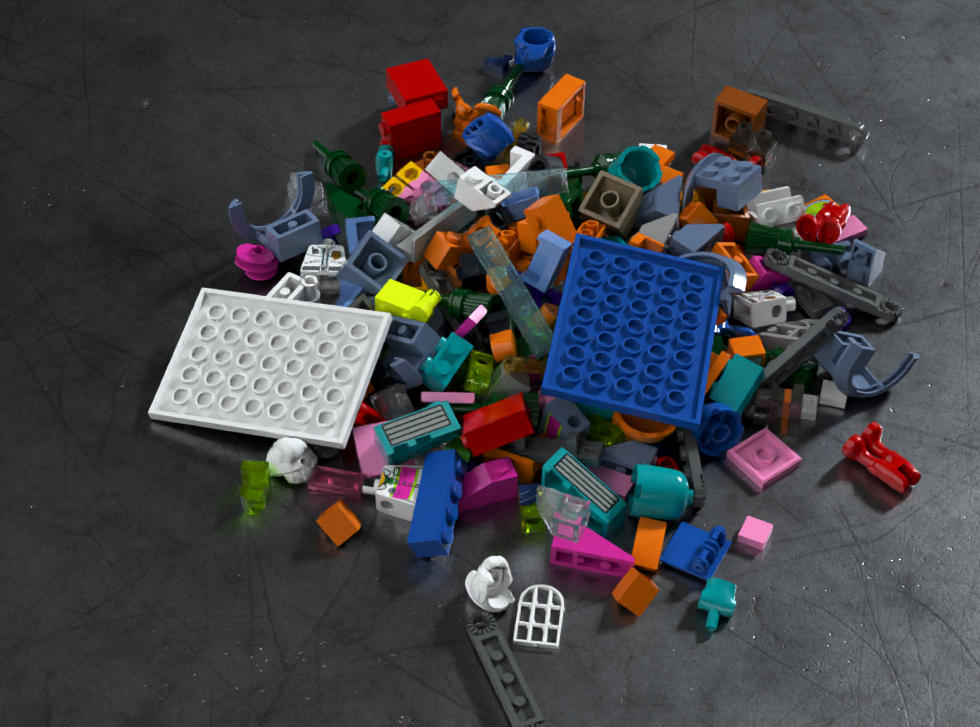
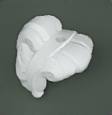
[266,436,318,484]
[465,556,515,612]

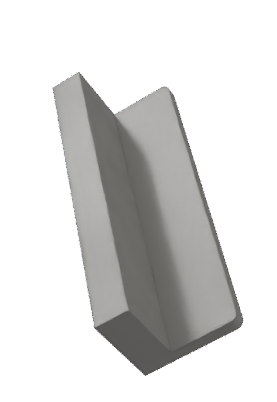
[396,200,477,264]

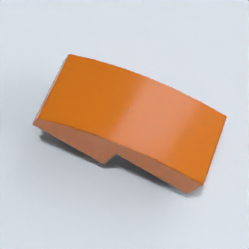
[631,516,667,573]

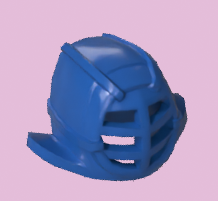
[514,27,556,72]
[462,112,515,162]

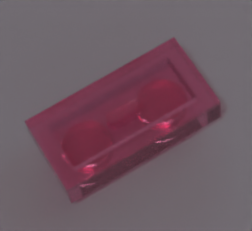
[308,465,367,501]

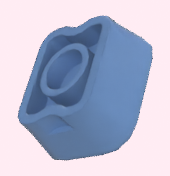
[501,187,540,222]

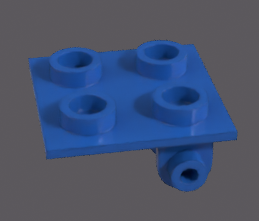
[659,522,732,581]

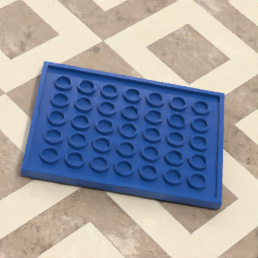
[540,233,725,431]

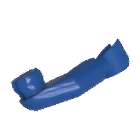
[714,320,765,349]

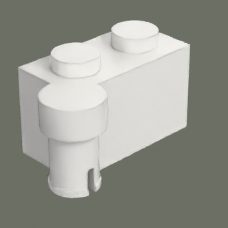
[266,272,321,304]

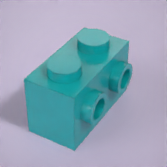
[421,332,474,392]
[708,353,765,416]

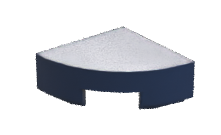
[484,55,514,74]

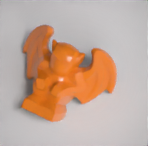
[451,87,502,143]

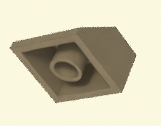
[578,170,643,240]

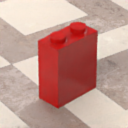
[386,58,448,110]
[379,98,441,161]
[461,392,534,457]

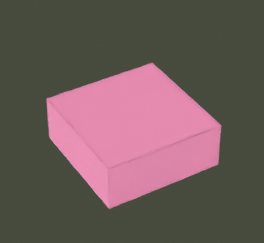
[737,516,773,551]

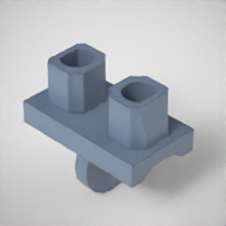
[808,240,851,271]

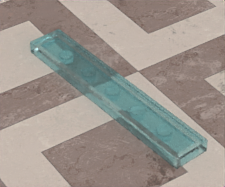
[422,168,569,207]
[467,225,553,359]

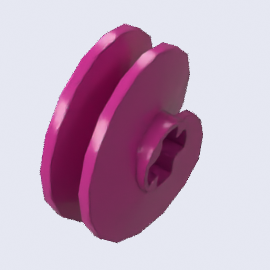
[235,243,279,281]

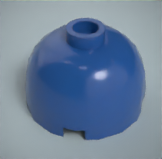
[690,402,744,457]

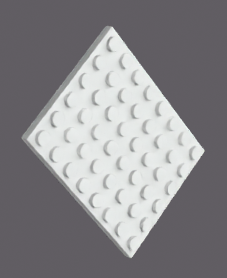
[148,287,392,449]

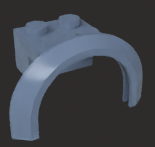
[680,153,761,228]
[228,171,322,262]
[679,252,747,319]
[382,315,441,390]
[814,331,920,398]

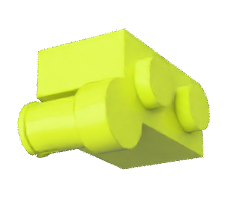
[375,279,441,323]

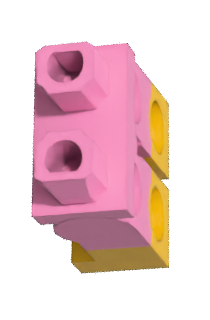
[382,161,451,226]

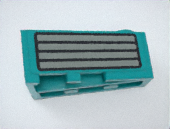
[373,401,461,465]
[541,447,627,540]

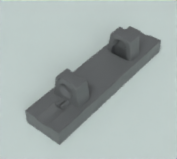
[498,432,604,467]

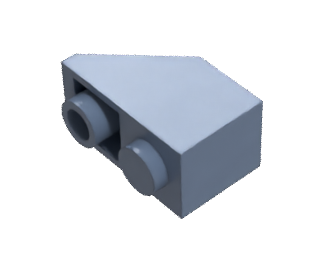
[846,239,886,287]

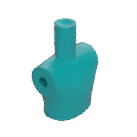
[375,145,395,182]
[697,577,737,631]

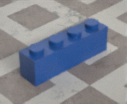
[407,449,467,558]

